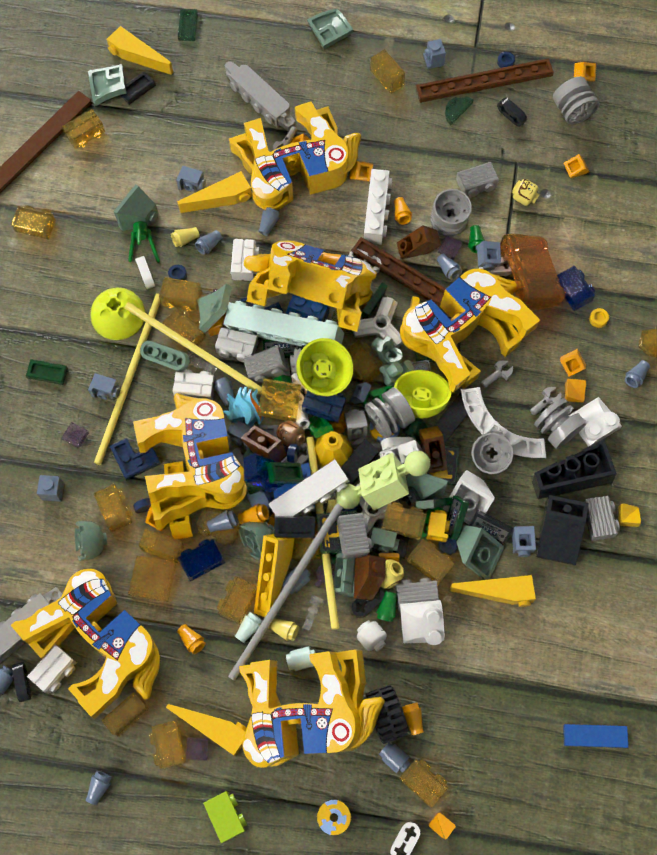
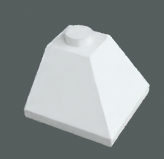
[443,470,495,524]

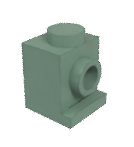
[370,527,400,553]

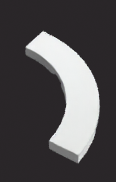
[461,387,546,458]

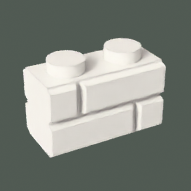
[231,239,259,281]
[215,327,258,362]
[173,369,215,400]
[27,645,77,694]

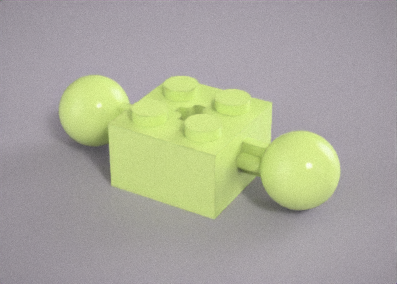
[335,451,430,510]

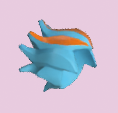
[223,387,264,427]

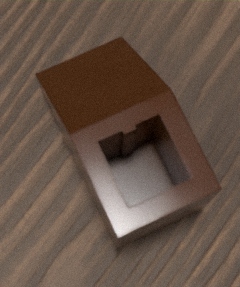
[397,225,441,259]

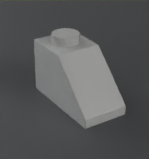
[344,409,367,441]

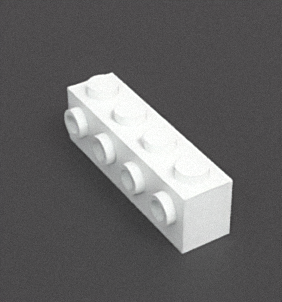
[364,169,392,245]
[269,460,349,516]

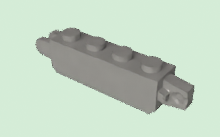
[225,62,296,131]
[0,587,62,663]

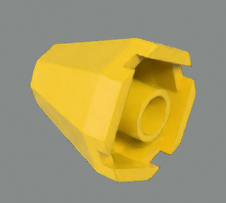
[315,431,353,469]

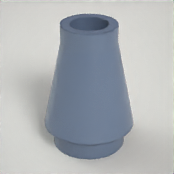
[258,207,280,236]
[195,230,222,255]
[437,254,462,280]
[625,360,650,388]
[214,377,234,406]
[207,510,238,532]
[86,771,112,805]

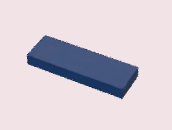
[563,724,628,748]

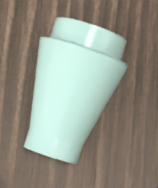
[235,612,262,643]

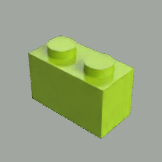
[203,791,247,843]

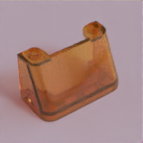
[500,233,565,311]

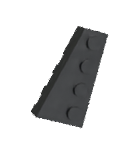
[532,439,617,499]

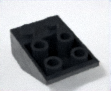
[536,495,589,565]

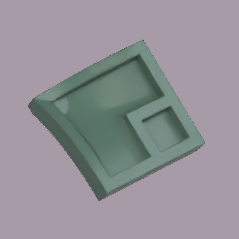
[307,9,354,49]
[88,64,126,106]
[197,284,232,332]

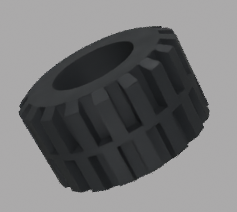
[365,685,408,744]

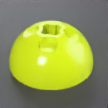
[91,288,145,340]
[296,338,353,396]
[394,370,451,419]

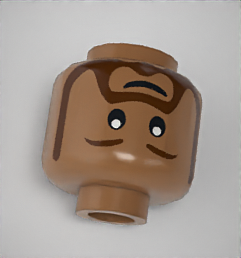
[276,421,305,447]

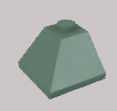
[114,185,158,231]
[406,473,448,500]
[457,525,504,580]

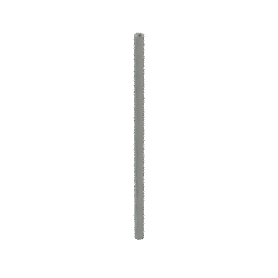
[228,503,343,681]

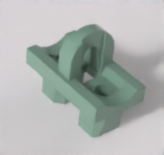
[371,336,403,366]
[379,360,415,386]

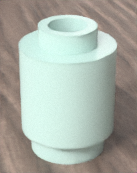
[286,646,315,671]

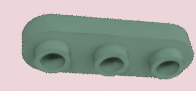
[140,341,190,371]

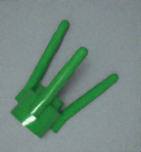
[128,221,160,263]

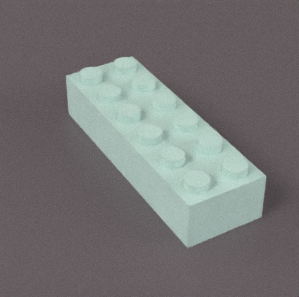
[223,301,344,347]

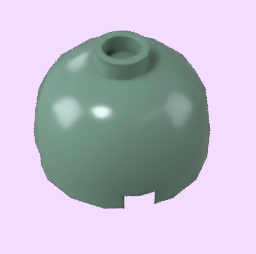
[75,521,107,561]
[239,522,274,560]

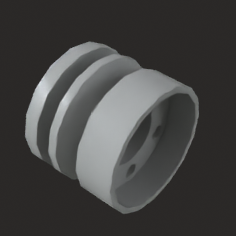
[552,76,600,125]
[430,189,472,237]
[365,387,415,439]
[534,398,587,449]
[471,432,513,474]

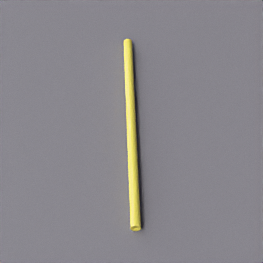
[94,294,163,465]
[125,302,285,409]
[306,437,339,630]

